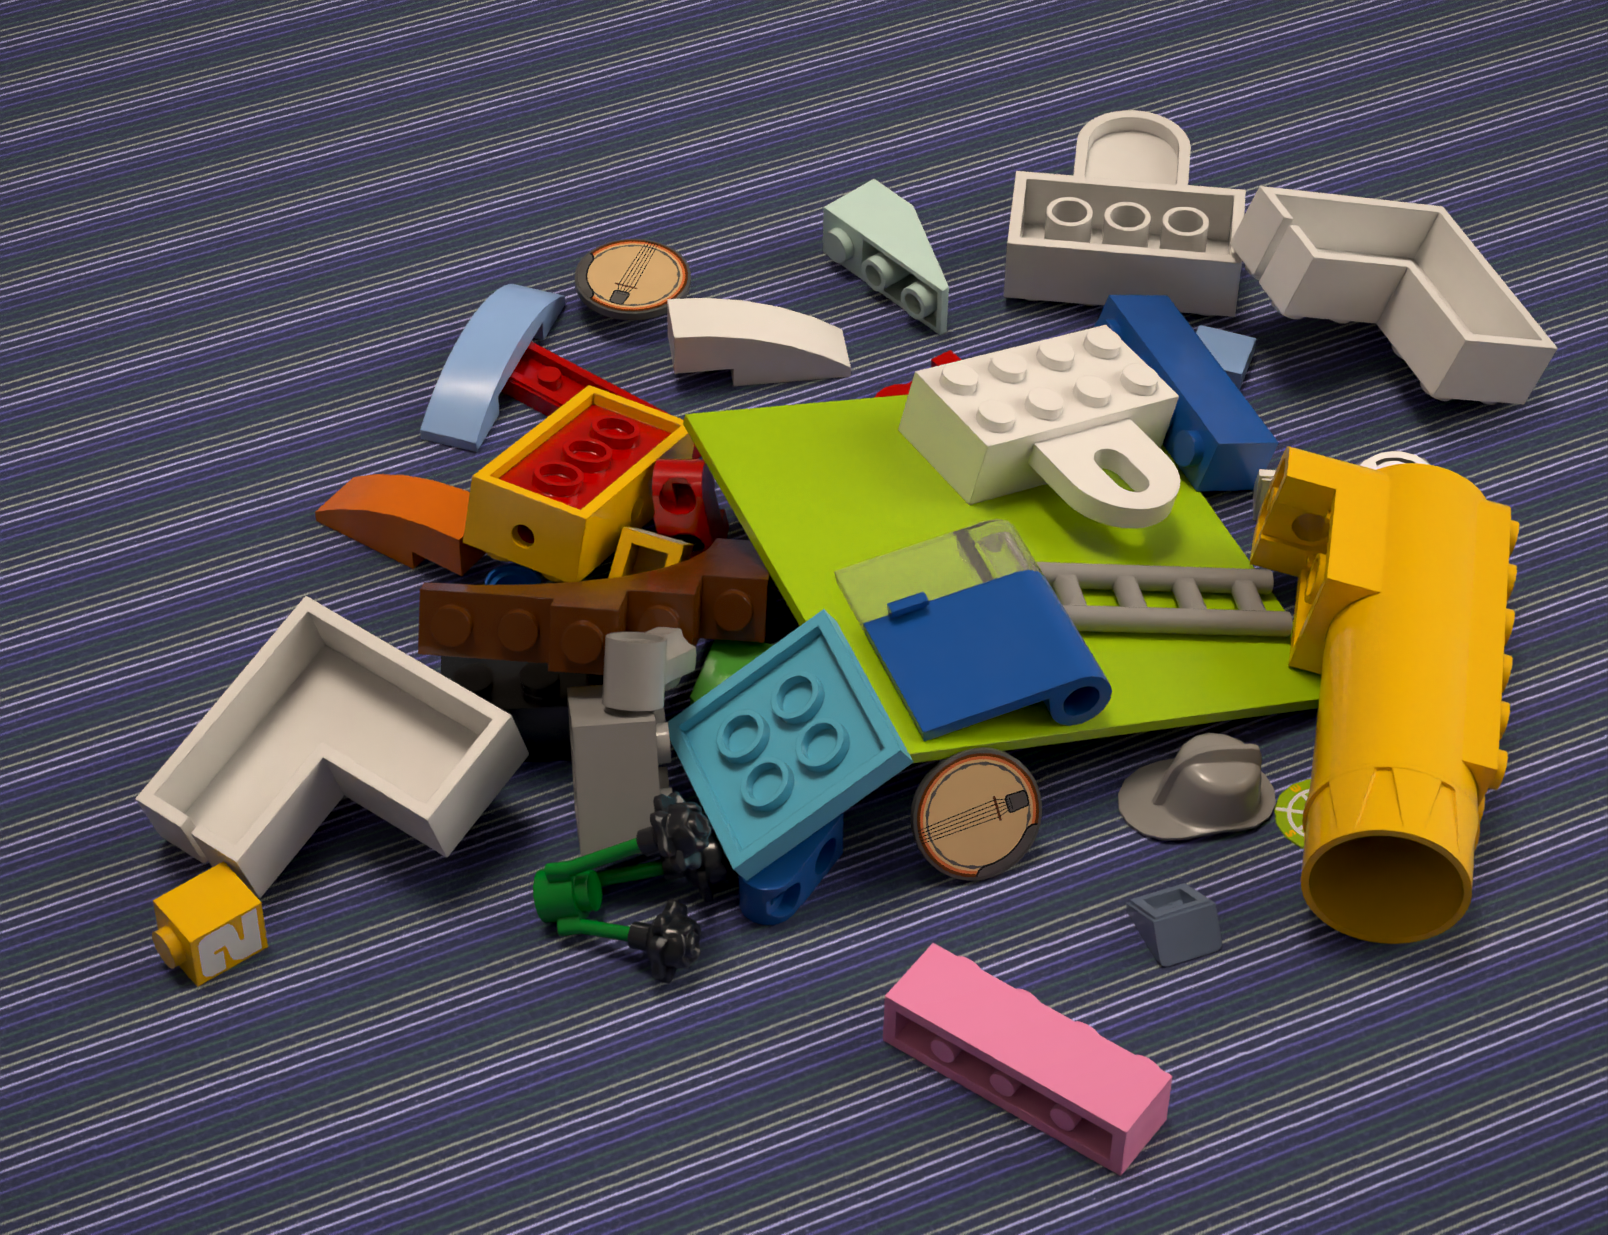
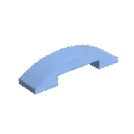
[420,284,565,452]

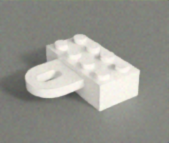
[898,325,1180,528]

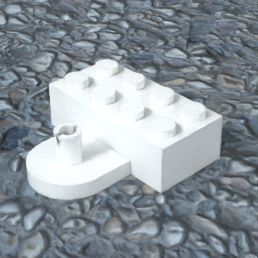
[1004,110,1246,317]

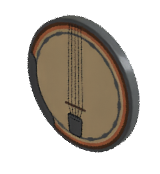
[575,239,691,320]
[910,747,1042,880]

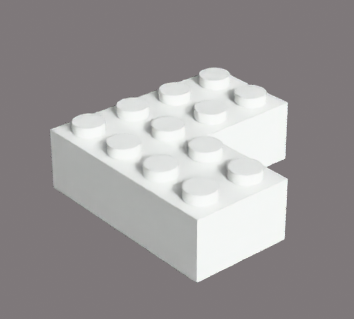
[1230,186,1558,405]
[135,596,529,899]

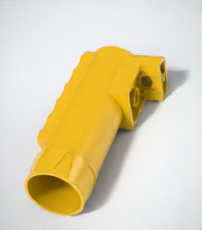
[1250,446,1519,944]

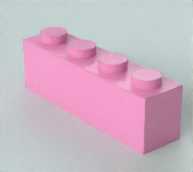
[883,943,1173,1176]

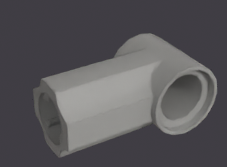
[602,627,696,711]

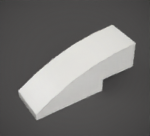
[667,298,851,386]

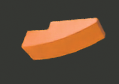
[315,474,486,576]

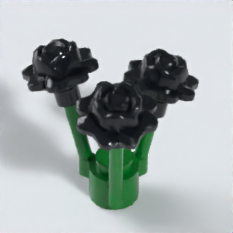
[533,791,731,984]

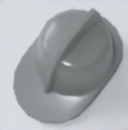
[1118,733,1276,841]

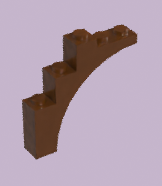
[418,538,777,675]

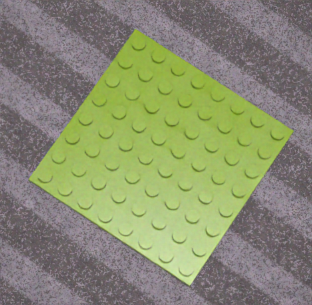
[683,395,1321,763]

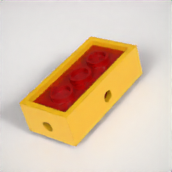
[463,385,694,583]

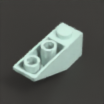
[822,179,949,335]

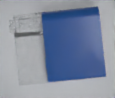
[834,519,1112,741]

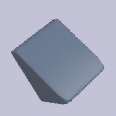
[1126,883,1222,967]

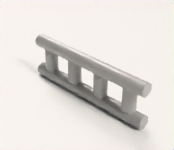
[1028,562,1293,637]

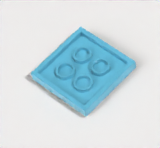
[668,609,913,881]

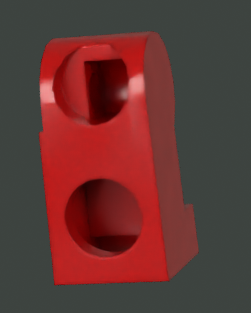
[652,459,729,559]

